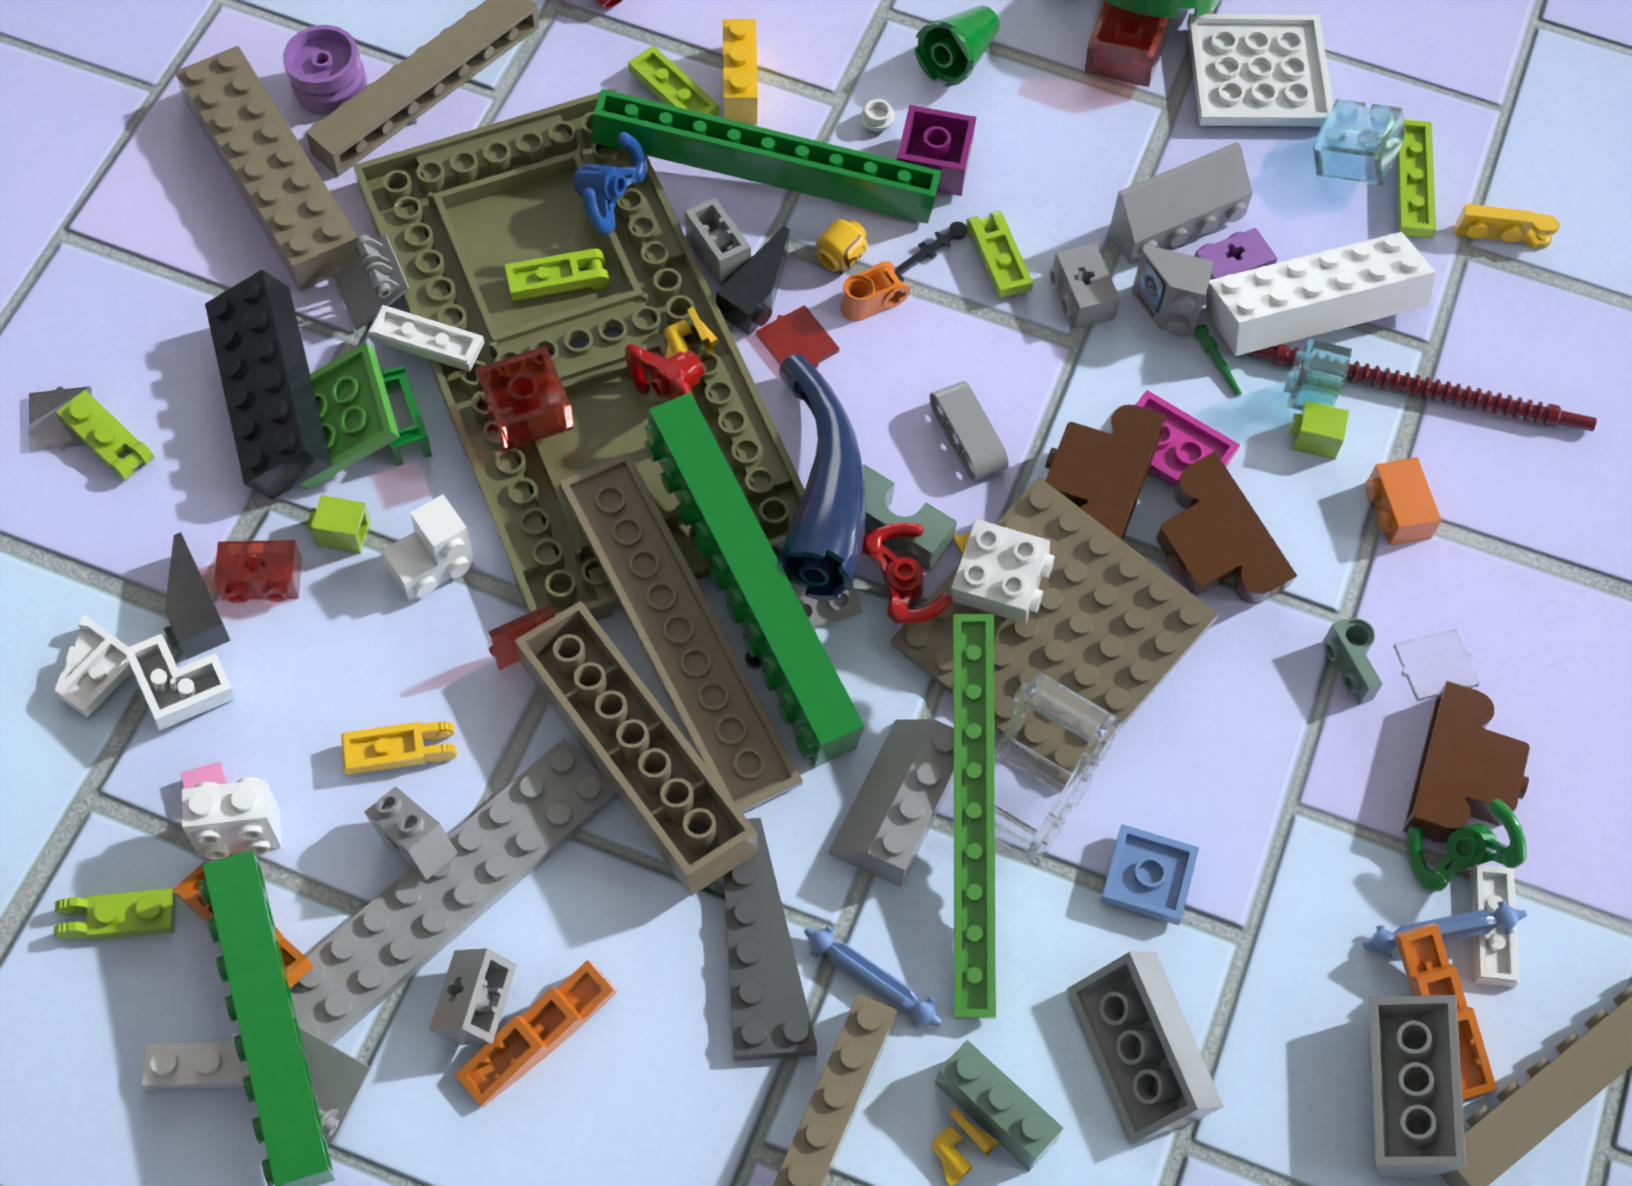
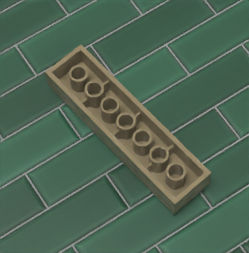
[175,46,359,291]
[514,601,759,896]

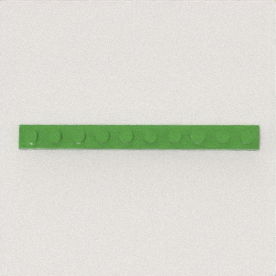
[953,614,996,1019]

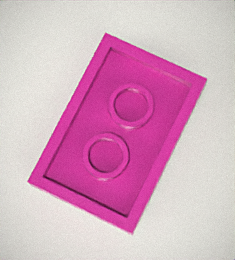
[1135,390,1240,488]

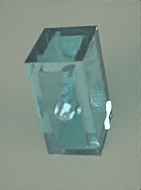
[1283,338,1352,411]

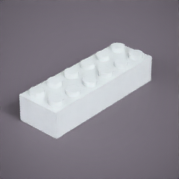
[1206,232,1436,356]

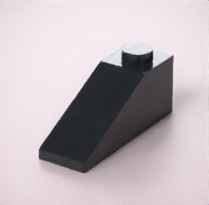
[716,226,789,335]
[164,532,231,659]

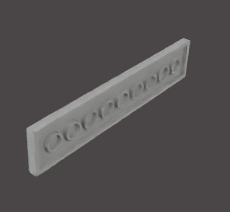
[290,738,618,1045]

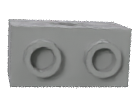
[685,197,751,286]
[1049,243,1120,329]
[364,786,458,880]
[429,948,517,1045]

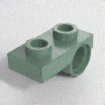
[1323,618,1383,705]

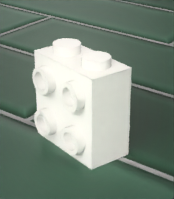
[951,519,1055,623]
[182,777,282,860]

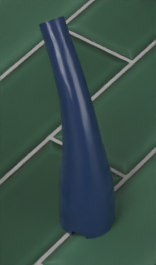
[778,354,866,601]

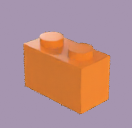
[1366,457,1442,545]

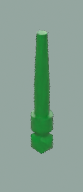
[1194,324,1242,396]

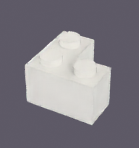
[381,494,475,602]
[124,633,234,731]

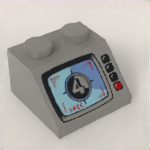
[1131,244,1214,337]

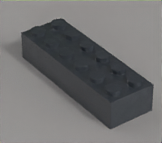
[205,269,332,499]

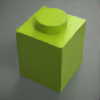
[1289,400,1349,459]
[308,495,371,554]

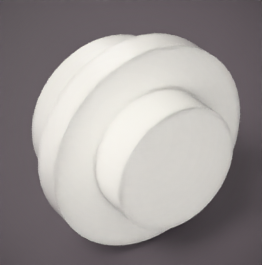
[861,99,895,132]

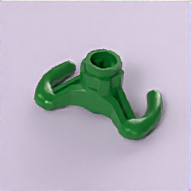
[1407,799,1527,892]

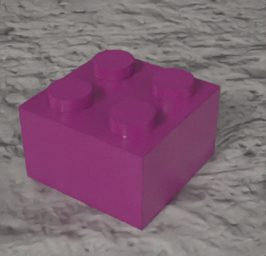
[897,105,977,196]

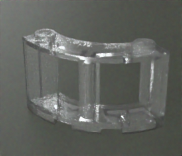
[995,672,1123,867]

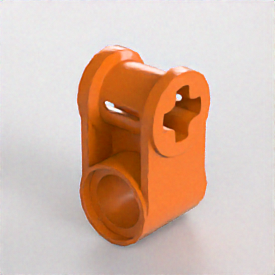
[840,261,910,321]

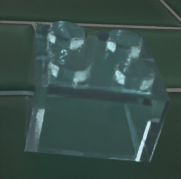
[1313,99,1405,185]

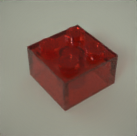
[1085,1,1169,87]
[475,346,574,452]

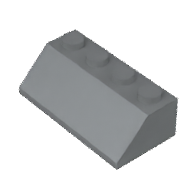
[1108,142,1253,264]
[829,719,954,887]
[1067,952,1224,1144]
[1369,995,1466,1178]

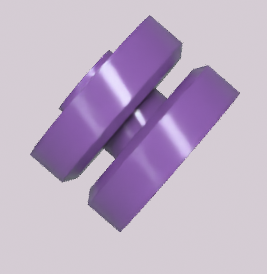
[283,25,367,115]

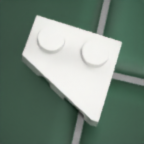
[54,614,132,718]

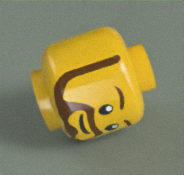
[816,219,868,272]

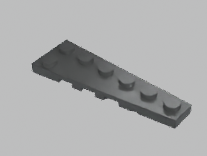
[724,818,817,1061]

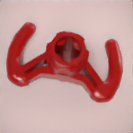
[625,344,705,400]
[862,522,952,625]

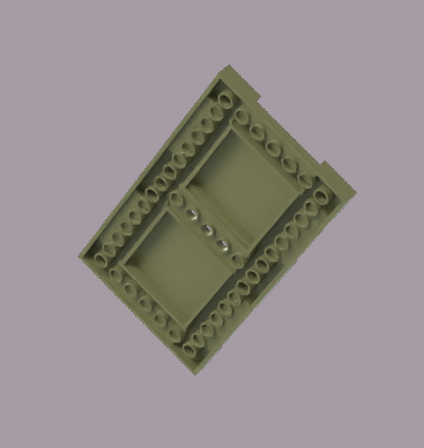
[353,88,805,628]

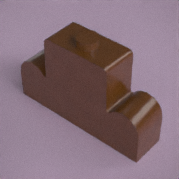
[1045,404,1166,540]
[1156,451,1297,604]
[1403,681,1530,843]

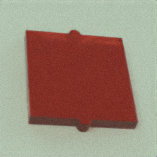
[756,305,840,368]
[488,603,555,670]

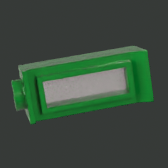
[381,366,432,466]

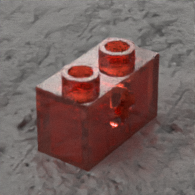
[214,540,302,603]

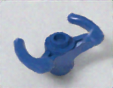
[573,132,648,236]

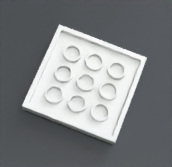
[1187,14,1335,127]

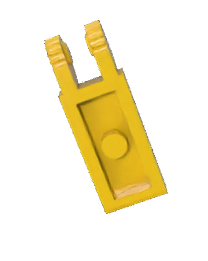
[1454,204,1560,249]
[341,721,457,776]

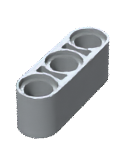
[929,381,1009,481]

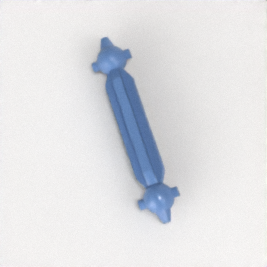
[1363,900,1527,959]
[804,925,942,1028]

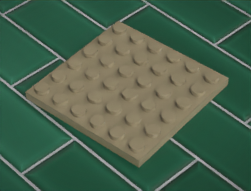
[890,477,1218,789]

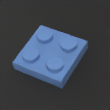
[1100,824,1199,926]

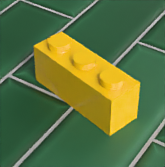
[723,19,758,124]

